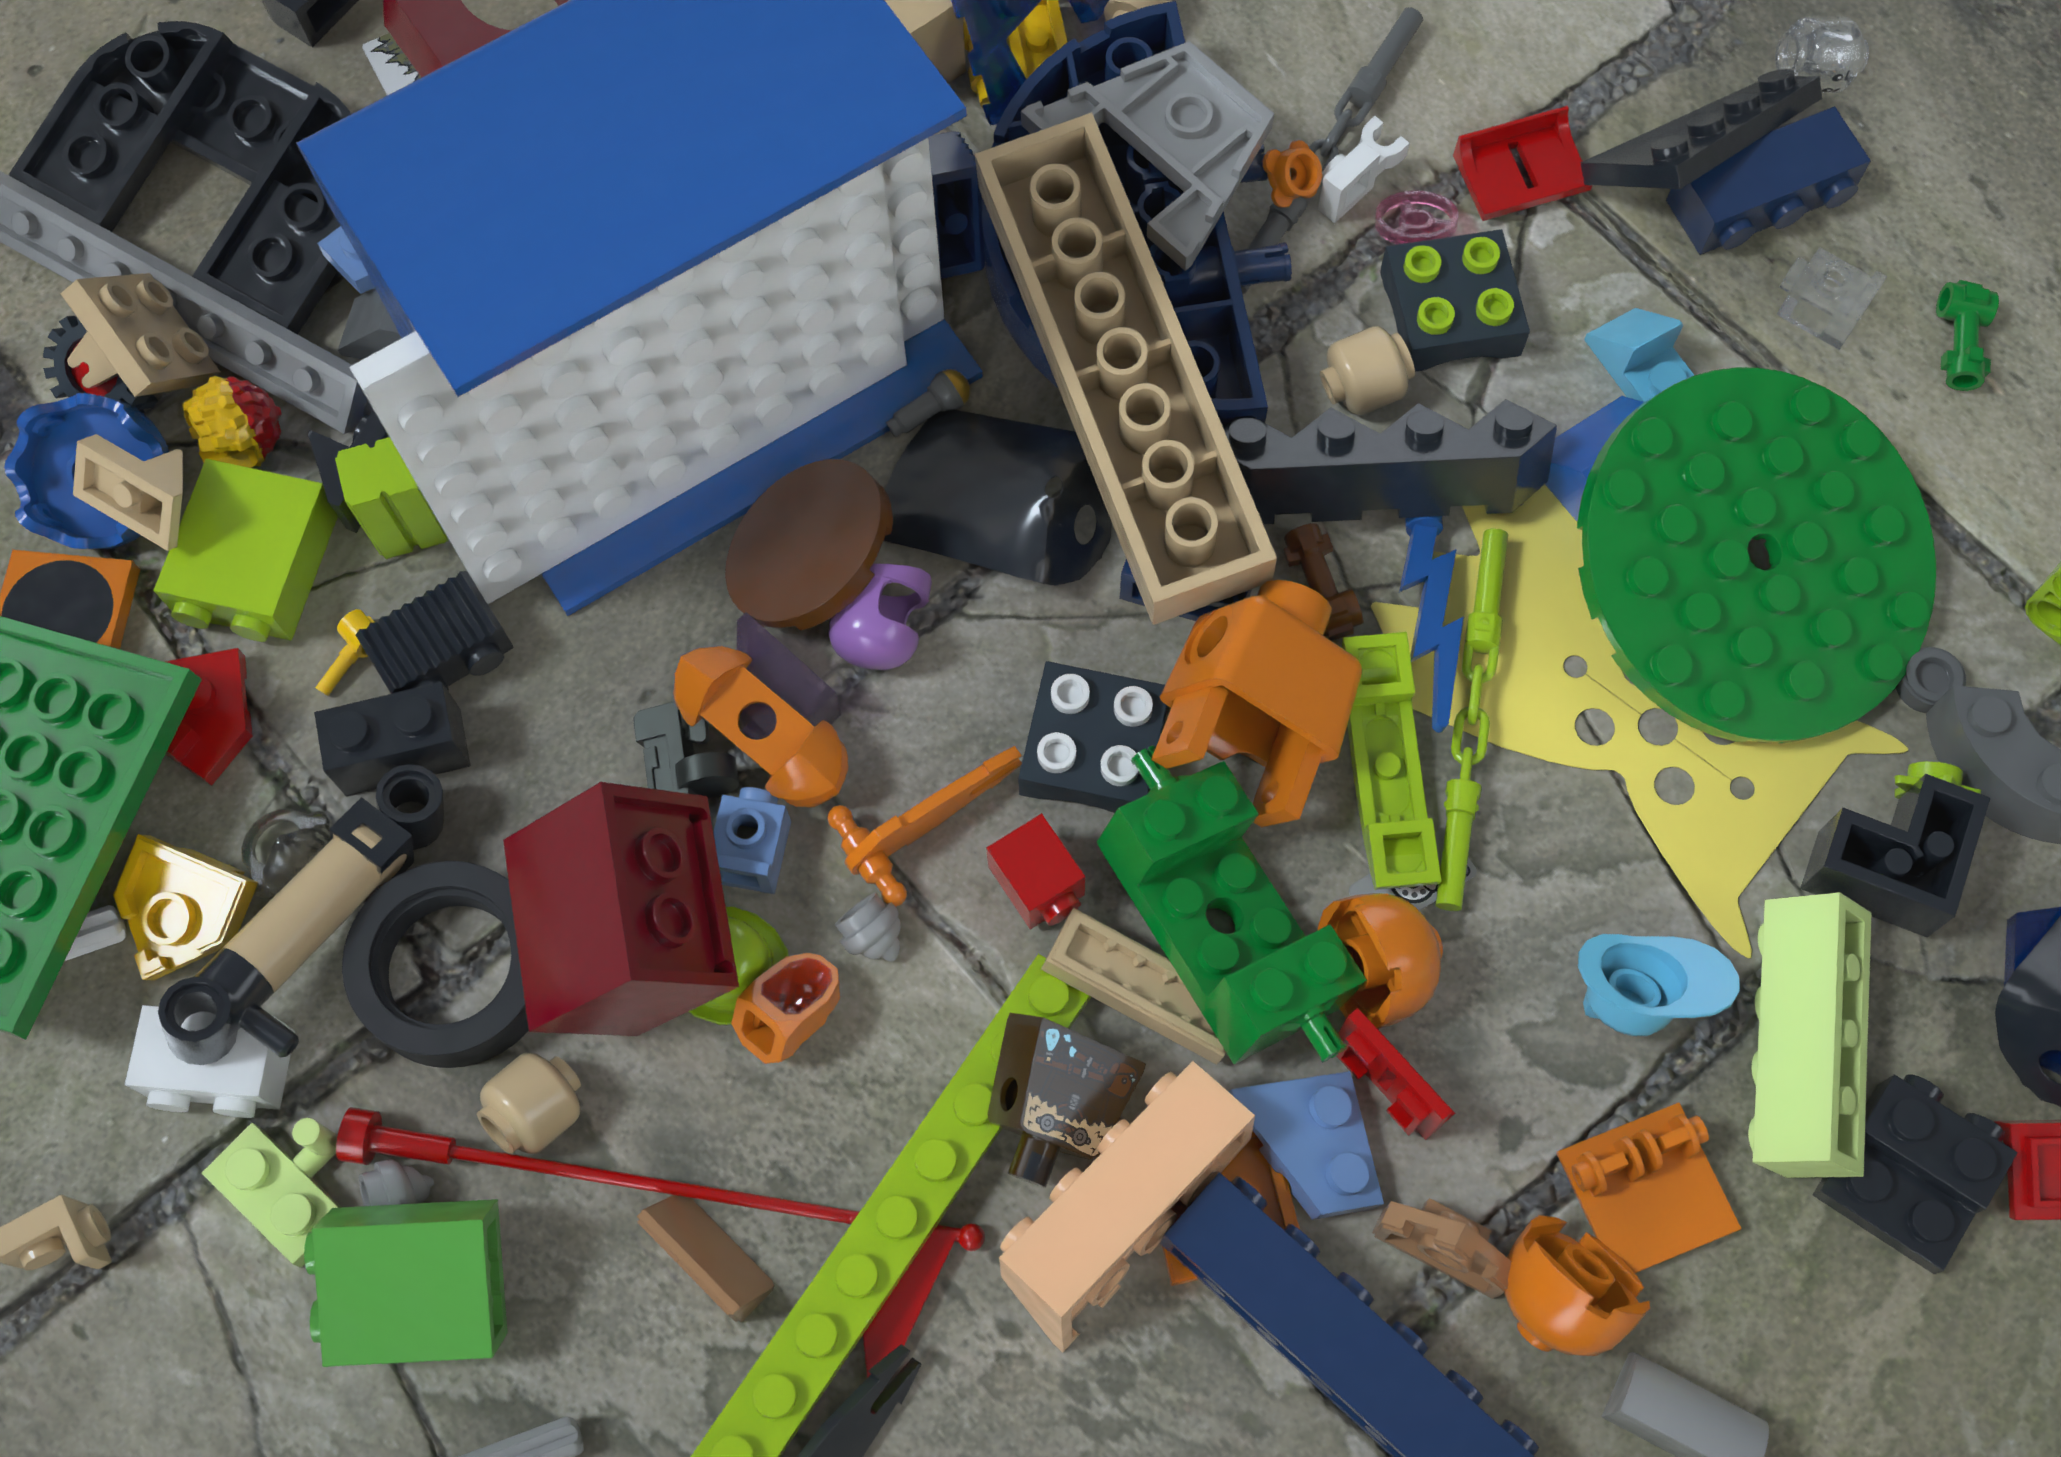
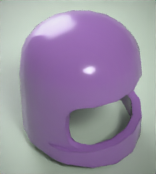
[829,564,932,670]

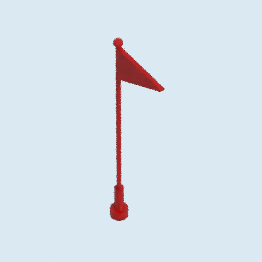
[336,1107,985,1390]

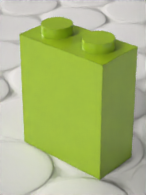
[153,458,338,642]

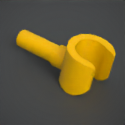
[315,609,375,696]

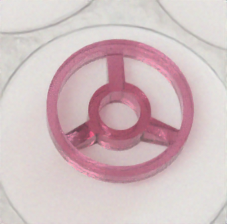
[1375,190,1458,245]

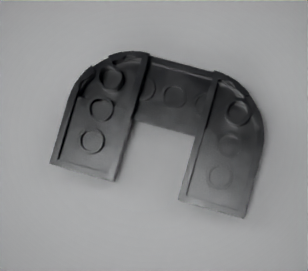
[8,21,352,335]

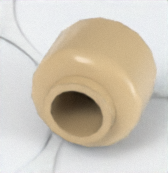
[1320,326,1415,415]
[477,1053,581,1154]

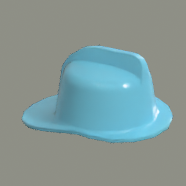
[1578,934,1740,1036]

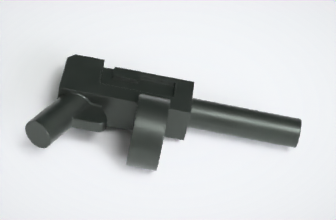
[633,701,739,798]

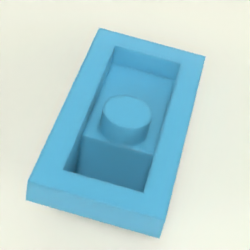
[1584,308,1694,402]

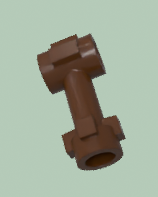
[1284,523,1364,641]

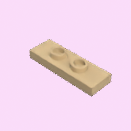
[1041,908,1226,1065]

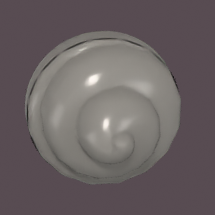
[835,892,901,961]
[359,1159,434,1206]

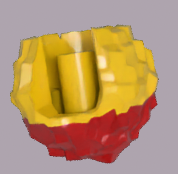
[182,376,282,468]

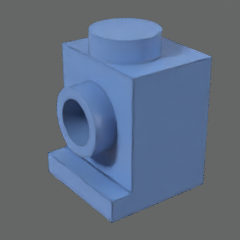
[713,787,791,894]

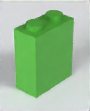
[304,1199,508,1367]

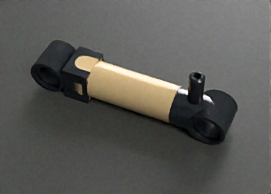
[158,764,444,1065]

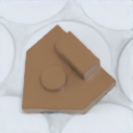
[1372,1198,1512,1299]

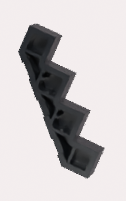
[1223,399,1557,524]

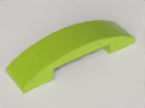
[1342,632,1442,890]

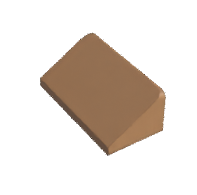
[636,1195,775,1323]

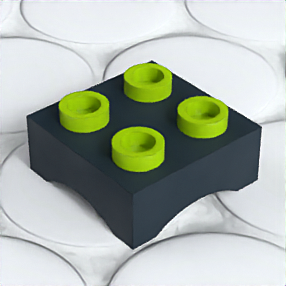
[1380,229,1530,372]

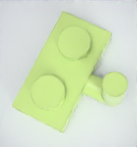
[202,1118,341,1268]

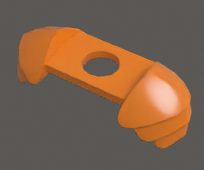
[673,646,848,808]

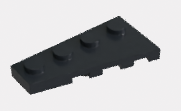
[1581,69,1822,189]

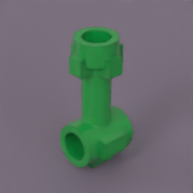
[1936,280,1999,391]

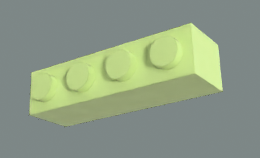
[1748,892,1871,1178]

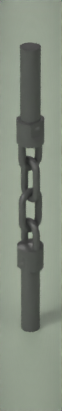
[1241,7,1423,294]

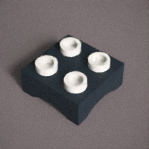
[1018,661,1168,813]

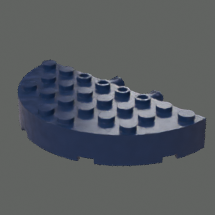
[981,1,1292,427]

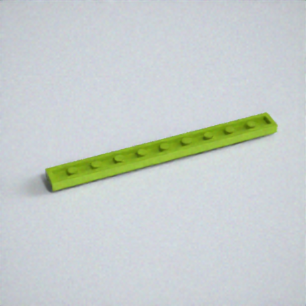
[691,953,1091,1457]

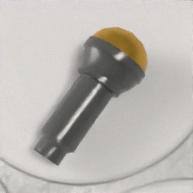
[886,369,971,438]

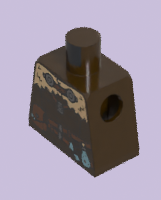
[987,1013,1146,1188]

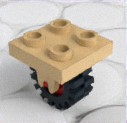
[43,273,221,413]

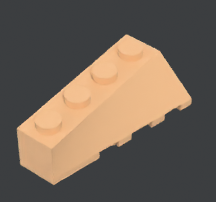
[999,1061,1255,1353]

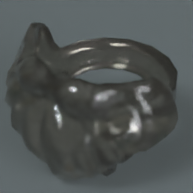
[241,809,334,899]

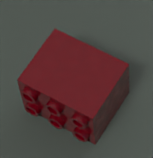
[503,782,739,1036]

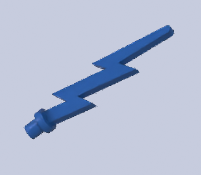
[1399,516,1464,733]

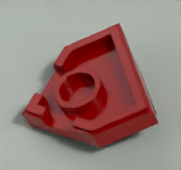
[165,648,253,786]

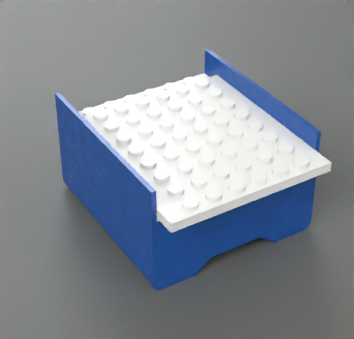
[297,0,983,616]

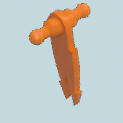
[827,746,1022,907]

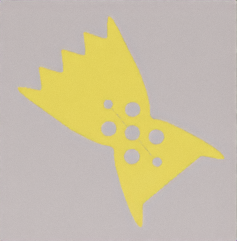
[1371,485,1908,958]

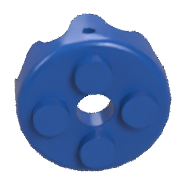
[4,393,169,550]

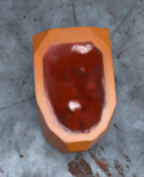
[731,953,840,1064]

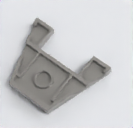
[1021,41,1274,271]

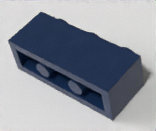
[1666,106,1871,255]

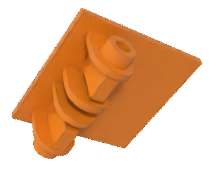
[1556,1102,1742,1273]

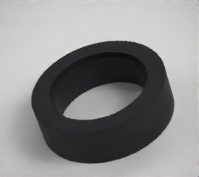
[342,861,529,1068]

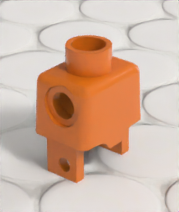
[1151,580,1362,828]

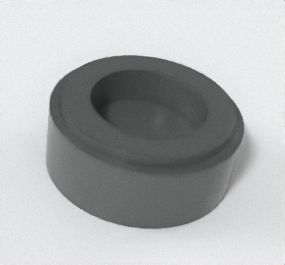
[1896,647,1966,713]

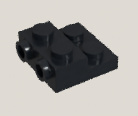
[1812,1074,2018,1274]

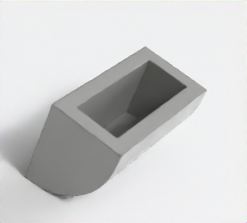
[1601,1352,1769,1457]

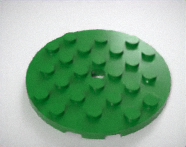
[1577,367,1936,744]

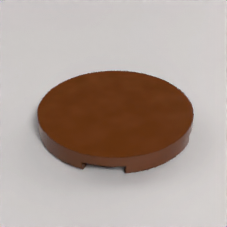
[725,459,893,631]

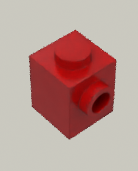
[986,813,1085,930]

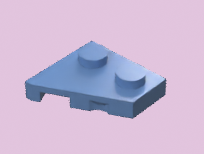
[1228,1071,1384,1220]

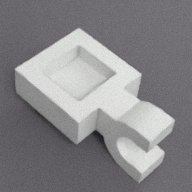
[1318,116,1410,223]

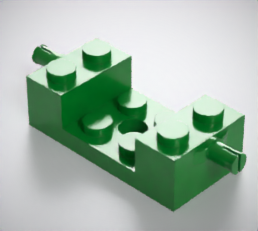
[1096,746,1367,1065]

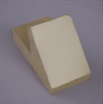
[73,434,183,551]

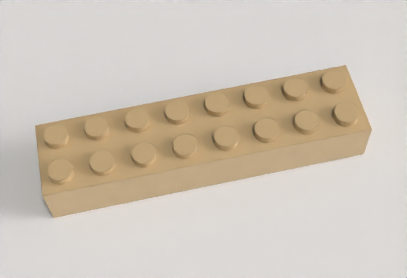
[975,112,1277,625]

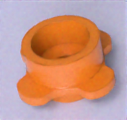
[1263,140,1322,208]

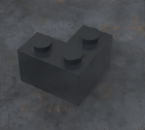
[1800,774,1991,938]

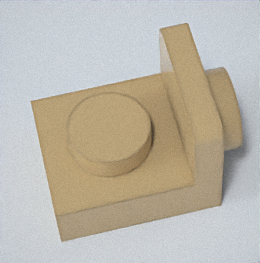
[0,1195,112,1270]

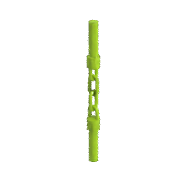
[1435,528,1509,911]

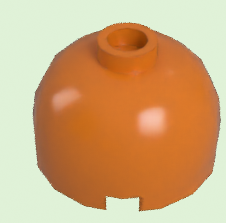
[1318,893,1443,1029]
[1504,1215,1650,1356]

